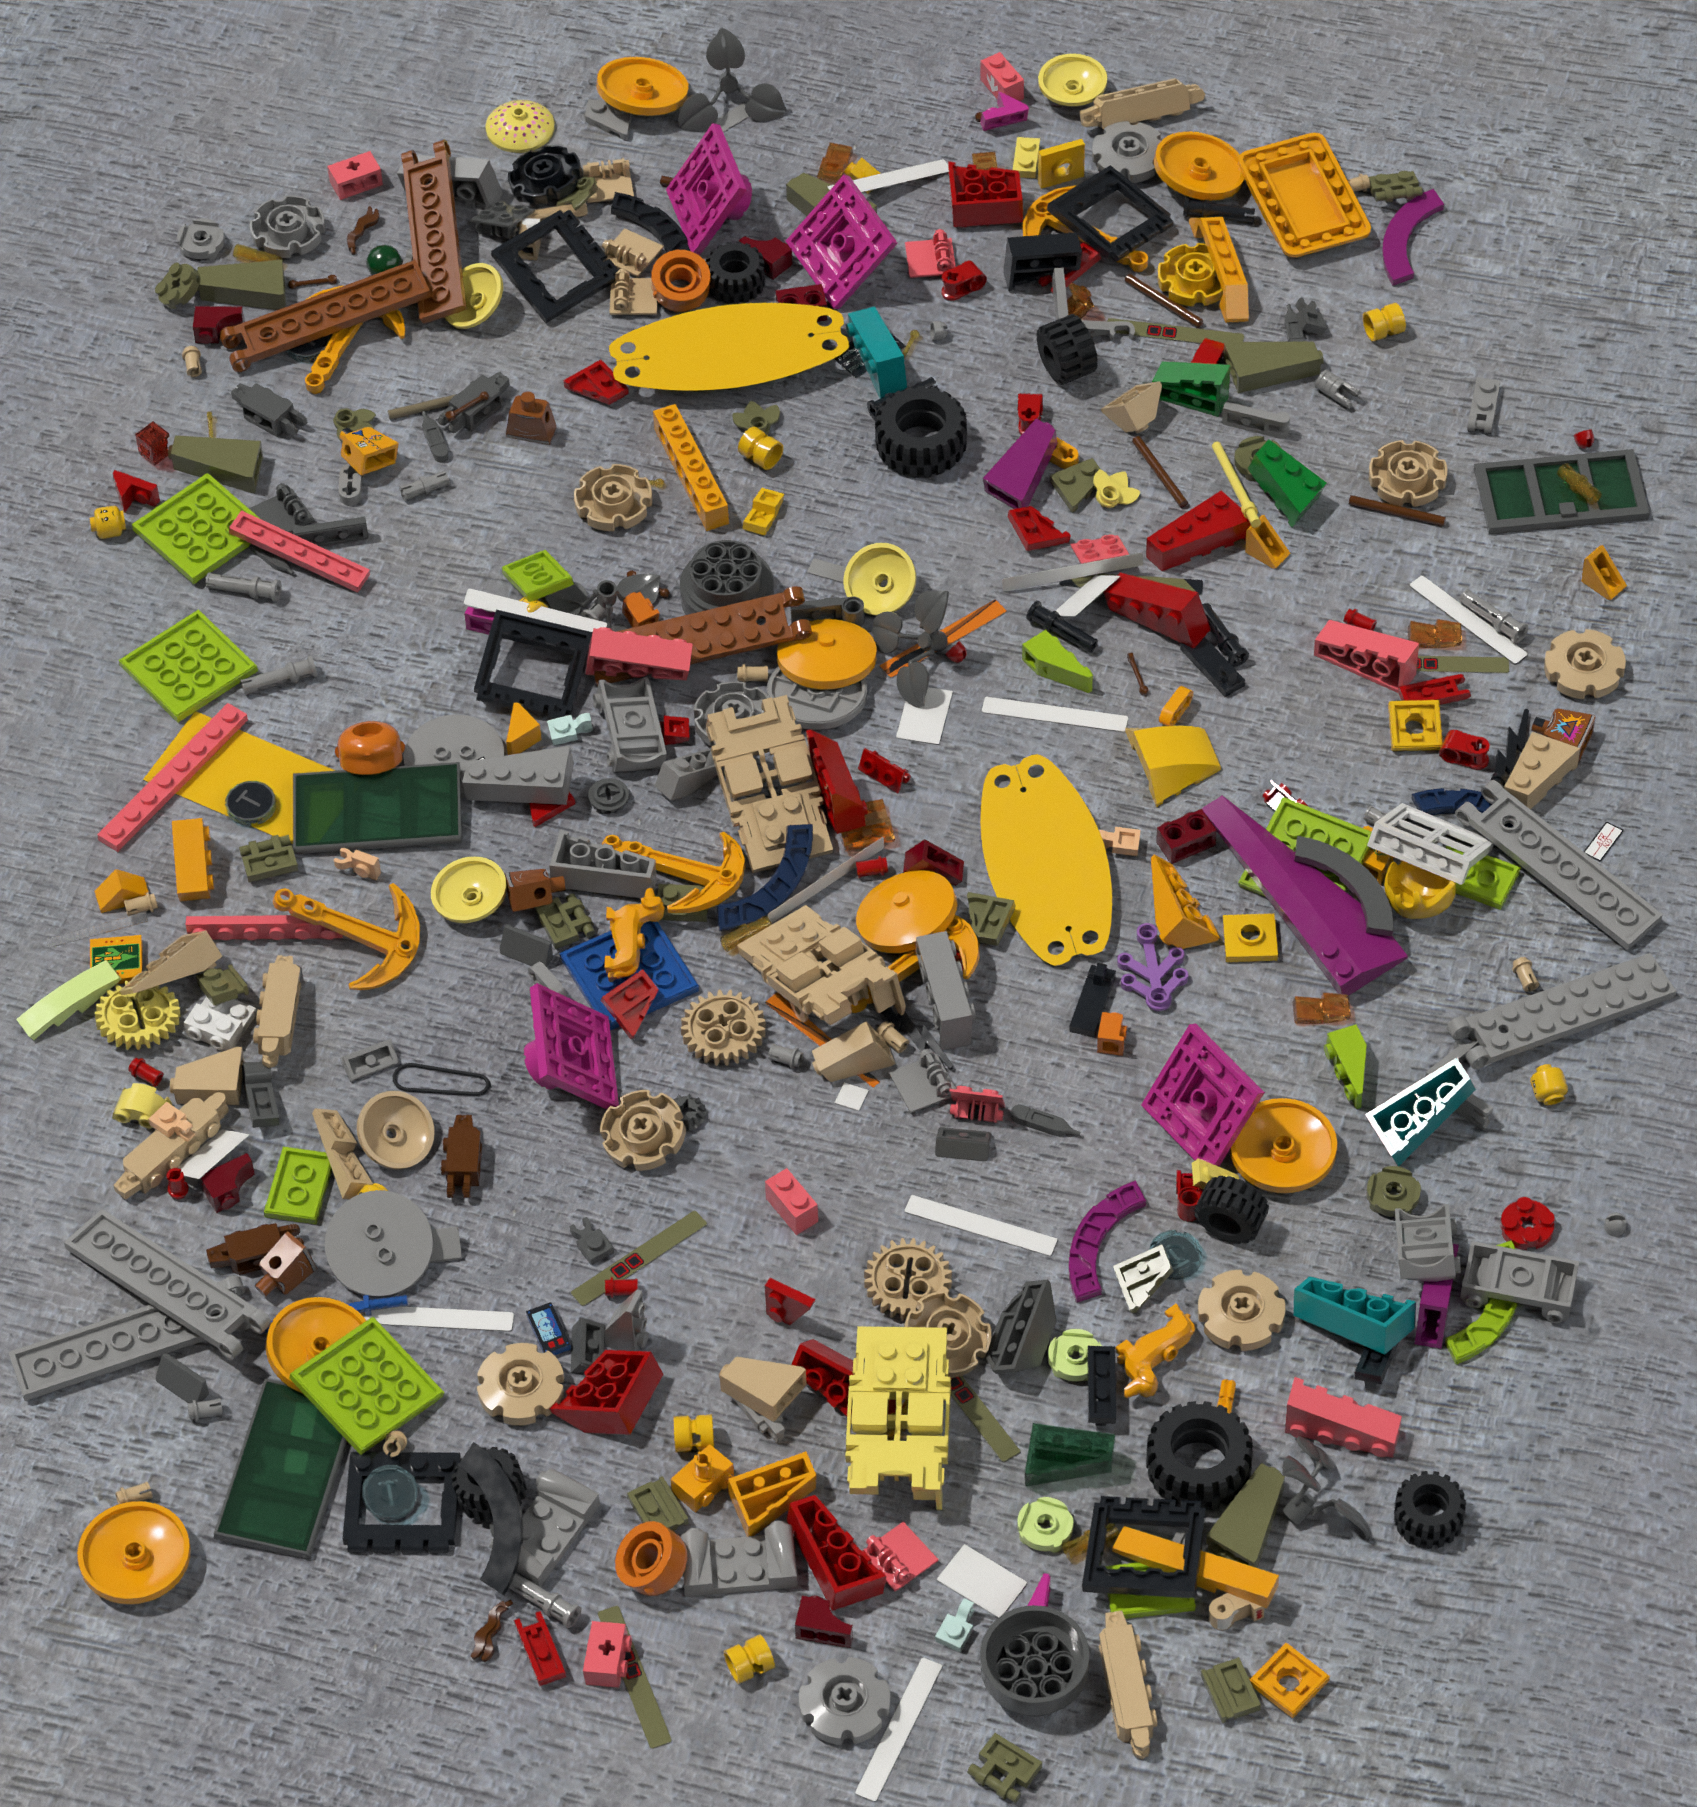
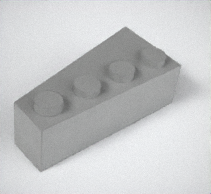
[397,155,503,210]
[462,746,574,805]
[549,829,657,898]
[916,931,976,1050]

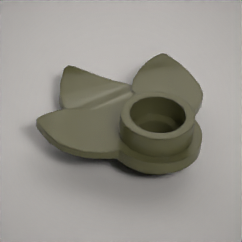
[557,177,598,211]
[732,401,780,435]
[333,408,376,442]

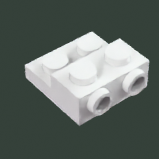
[184,996,257,1050]

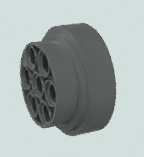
[680,540,774,624]
[980,1605,1089,1716]

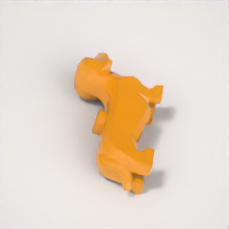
[605,888,665,982]
[1116,1304,1195,1398]

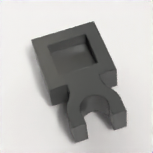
[1295,298,1327,335]
[569,1217,614,1265]

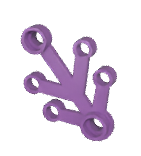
[1117,923,1188,1011]

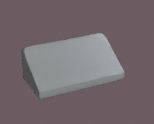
[340,1039,399,1082]
[430,1227,462,1263]

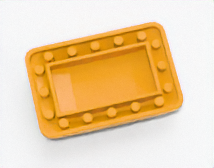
[1238,132,1371,258]

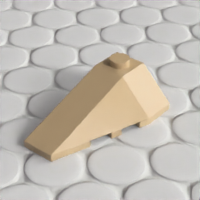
[120,931,222,995]

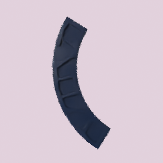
[1412,788,1514,828]
[717,824,813,932]

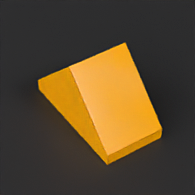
[1245,515,1291,569]
[1581,545,1627,600]
[506,703,542,755]
[94,869,149,913]

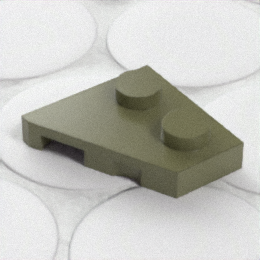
[1050,458,1100,513]

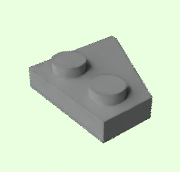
[585,99,633,141]

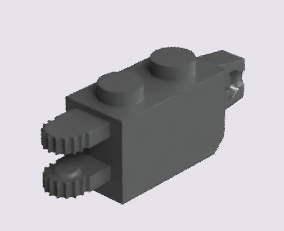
[438,372,510,433]
[231,383,308,437]

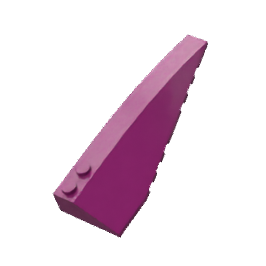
[1201,795,1408,999]

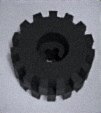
[1036,314,1098,385]

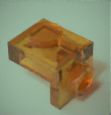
[1067,283,1094,319]

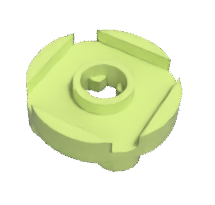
[1048,1329,1102,1381]
[1017,1497,1073,1553]

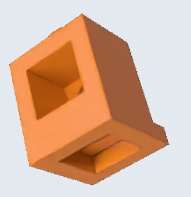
[622,592,660,628]
[1097,1012,1127,1056]

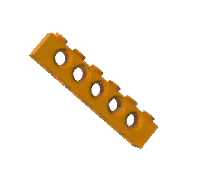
[653,404,729,531]

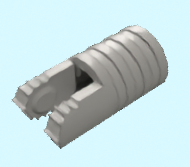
[1315,369,1362,409]

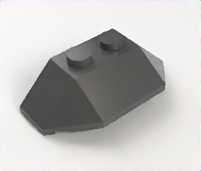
[985,1280,1057,1374]

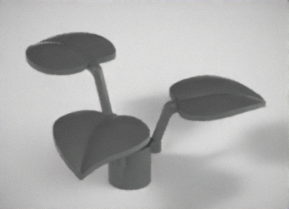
[678,28,787,132]
[545,574,661,632]
[872,591,949,707]
[1282,1436,1370,1540]

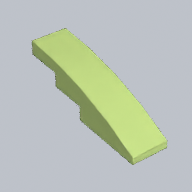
[16,960,122,1040]

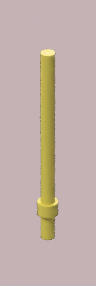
[1212,442,1261,528]

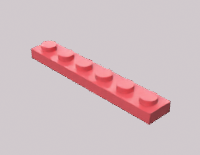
[229,510,370,593]
[185,915,343,941]

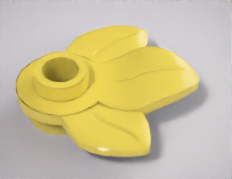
[1093,469,1140,508]

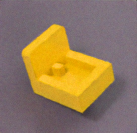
[843,157,881,194]

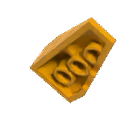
[1151,854,1220,949]

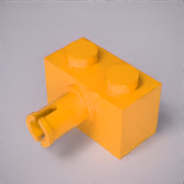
[670,1444,734,1513]

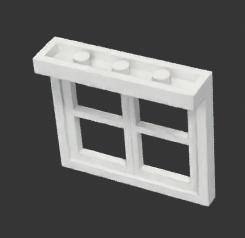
[1367,803,1494,885]

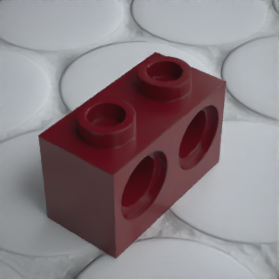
[775,284,827,322]
[1156,809,1217,864]

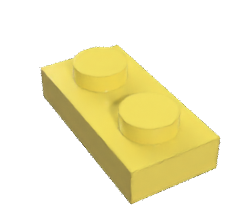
[1013,137,1040,178]
[1192,1158,1239,1190]

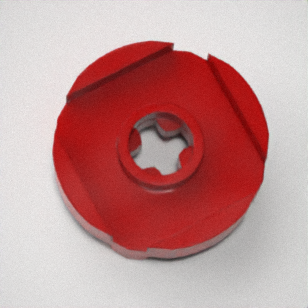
[1500,1197,1555,1250]

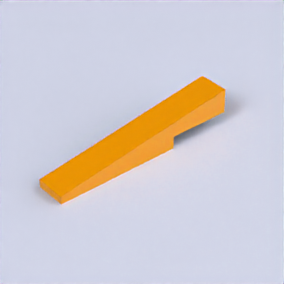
[1112,1526,1279,1609]

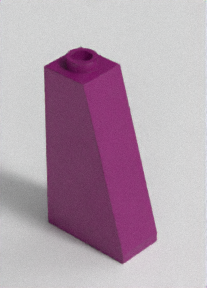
[983,418,1057,509]
[1415,1244,1459,1349]

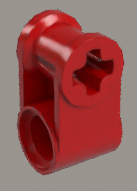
[942,260,987,301]
[1018,393,1043,435]
[1439,730,1490,770]
[1176,1170,1203,1222]

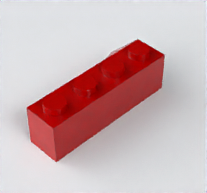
[791,1339,896,1416]

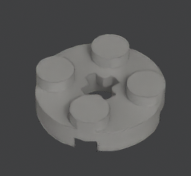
[177,218,225,260]

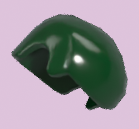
[366,244,402,275]

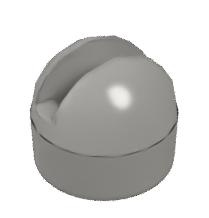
[930,321,948,340]
[1604,1212,1627,1237]

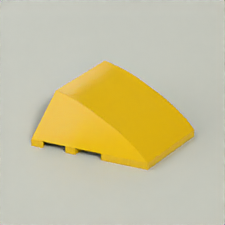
[1125,726,1221,807]

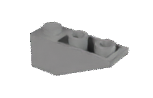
[654,748,725,801]
[604,1290,649,1351]

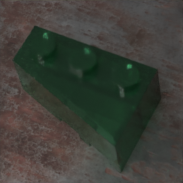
[1024,1423,1116,1487]

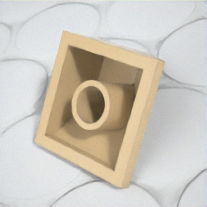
[1101,381,1162,433]

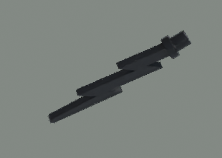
[1491,709,1529,787]
[873,1003,953,1070]

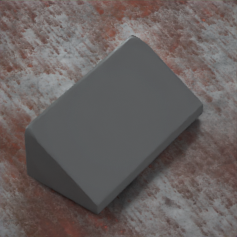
[500,924,553,967]
[935,1127,992,1161]
[571,1318,605,1374]
[156,1353,209,1403]

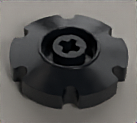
[508,145,583,204]

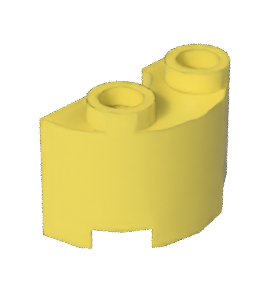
[112,1083,172,1129]

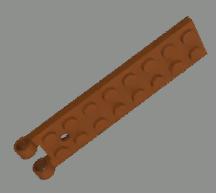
[401,139,467,324]
[219,260,432,372]
[594,586,812,687]

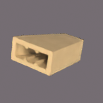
[812,1022,896,1082]
[170,1047,245,1105]
[719,1357,806,1422]

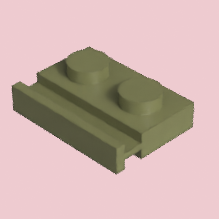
[657,884,708,922]
[196,965,249,1006]
[627,1476,689,1531]
[1201,1657,1261,1723]

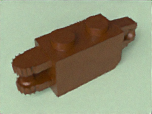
[441,1115,482,1198]
[206,1223,304,1275]

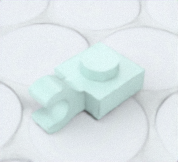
[547,713,593,746]
[935,1598,975,1653]

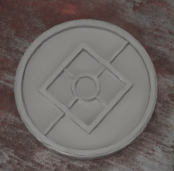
[767,667,867,730]
[403,715,505,799]
[325,1190,433,1298]

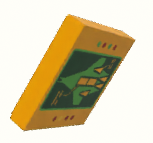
[90,935,143,984]

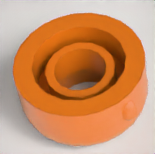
[651,250,710,312]
[335,721,405,775]
[615,1521,687,1596]

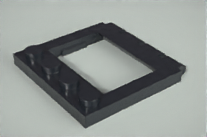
[1047,165,1174,262]
[491,209,619,323]
[474,609,592,719]
[342,1452,461,1553]
[1082,1496,1206,1598]

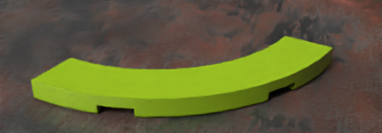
[1445,1240,1518,1365]

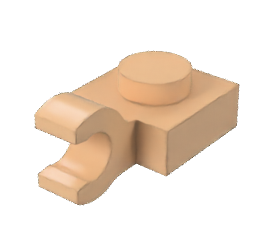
[1099,827,1140,856]
[334,848,381,880]
[148,1102,195,1142]

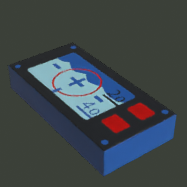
[526,1302,571,1356]

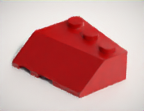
[948,161,1023,227]
[806,729,868,834]
[549,1350,664,1435]

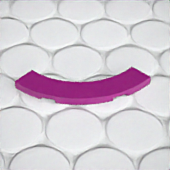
[1382,189,1444,286]
[1069,1180,1146,1303]

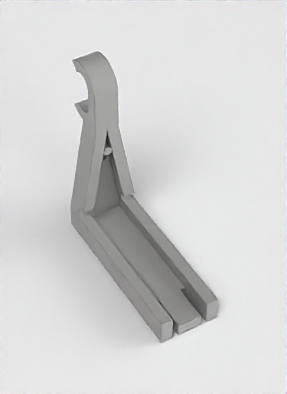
[1052,268,1135,340]
[1425,1034,1493,1130]

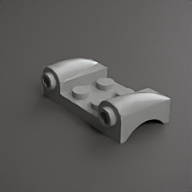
[593,677,667,772]
[1395,1204,1461,1282]
[1460,1241,1579,1323]
[490,1468,600,1587]
[681,1521,797,1597]

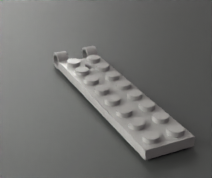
[1455,780,1663,950]
[1447,953,1676,1070]
[64,1209,271,1360]
[8,1276,252,1401]

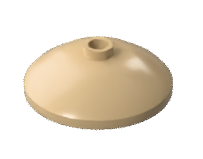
[357,1091,435,1170]

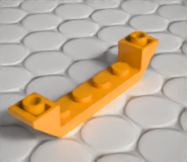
[1189,217,1249,323]

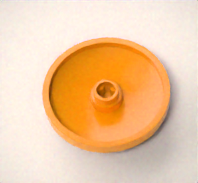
[596,57,688,116]
[1154,131,1245,200]
[777,619,877,689]
[856,870,957,953]
[1230,1098,1337,1193]
[266,1297,367,1393]
[77,1501,191,1604]

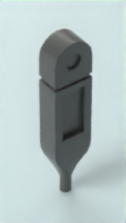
[1284,304,1304,342]
[422,411,449,462]
[248,544,294,575]
[1011,1104,1081,1136]

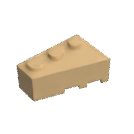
[1504,732,1580,810]

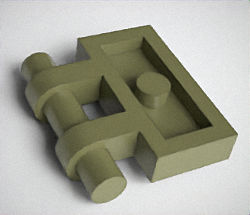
[1369,171,1423,203]
[239,835,298,882]
[535,893,595,949]
[967,1733,1042,1803]

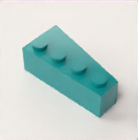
[846,306,907,399]
[1366,1058,1476,1167]
[1293,1276,1416,1354]

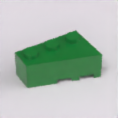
[1152,361,1230,417]
[1248,439,1327,528]

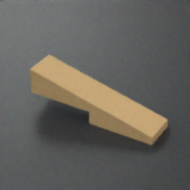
[312,1108,373,1200]

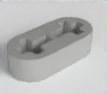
[338,464,363,506]
[528,961,567,997]

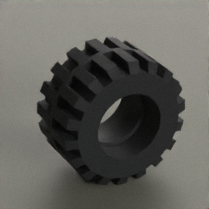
[706,242,765,304]
[1194,1176,1269,1244]
[451,1447,527,1522]
[1394,1471,1466,1549]

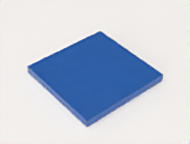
[559,921,699,1031]

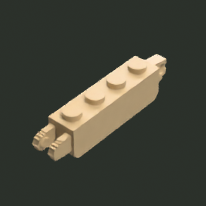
[1080,78,1205,130]
[253,955,301,1068]
[114,1091,229,1199]
[1099,1611,1157,1760]

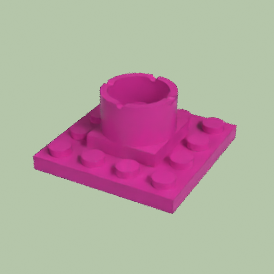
[666,123,752,256]
[786,175,898,309]
[524,983,619,1109]
[1141,1023,1265,1167]

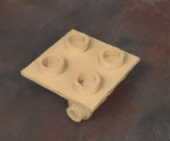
[582,158,634,203]
[602,228,664,277]
[609,269,657,315]

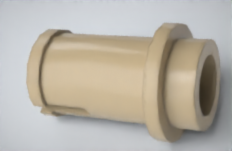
[1348,173,1370,192]
[182,346,202,377]
[737,664,768,683]
[124,892,158,916]
[1512,957,1539,992]
[876,1021,910,1053]
[383,1430,407,1457]
[115,1482,153,1504]

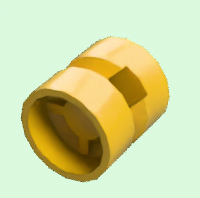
[1362,303,1406,342]
[738,427,784,470]
[673,1414,714,1452]
[723,1634,775,1684]

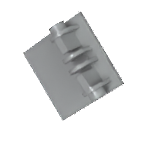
[889,1049,956,1113]

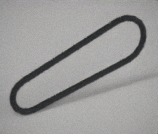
[392,1063,490,1096]

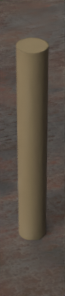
[387,394,456,420]

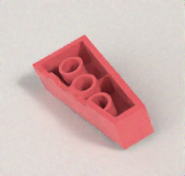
[1314,620,1419,693]
[585,627,693,680]
[1285,1377,1402,1458]

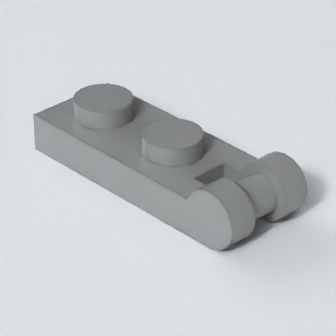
[1467,377,1501,434]
[1222,402,1290,439]

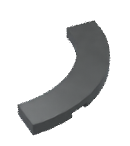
[1294,836,1393,937]

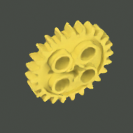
[95,981,181,1050]

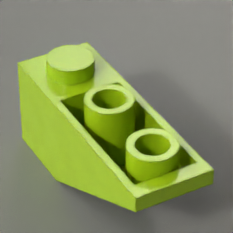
[1022,630,1093,693]
[1324,1024,1367,1109]

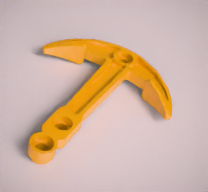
[1023,185,1148,273]
[305,286,405,394]
[602,831,745,913]
[273,883,420,990]
[850,915,980,1013]

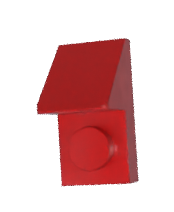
[112,470,160,512]

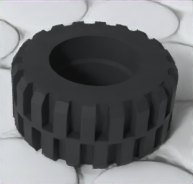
[875,386,967,478]
[1146,1401,1253,1510]

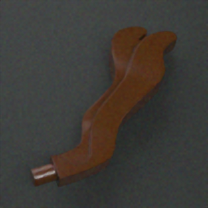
[347,206,380,255]
[471,1599,513,1662]

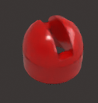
[1573,429,1594,449]
[945,641,967,663]

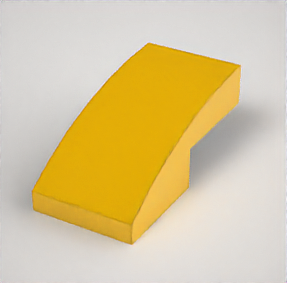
[743,488,784,536]

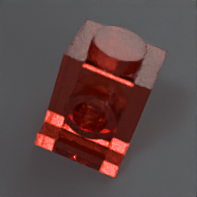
[135,421,170,466]

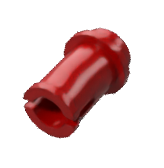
[1343,608,1377,631]
[856,856,888,878]
[128,1058,164,1087]
[167,1168,189,1199]
[605,1277,638,1298]

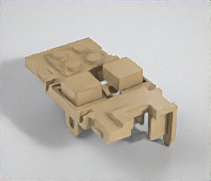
[706,695,833,873]
[737,905,906,1025]

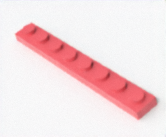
[97,703,248,852]

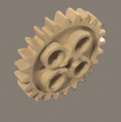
[681,989,766,1066]
[864,1238,952,1321]

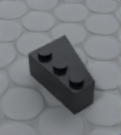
[1003,232,1082,292]

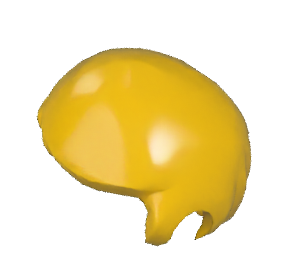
[1384,860,1456,919]

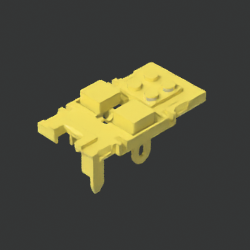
[845,1326,951,1510]

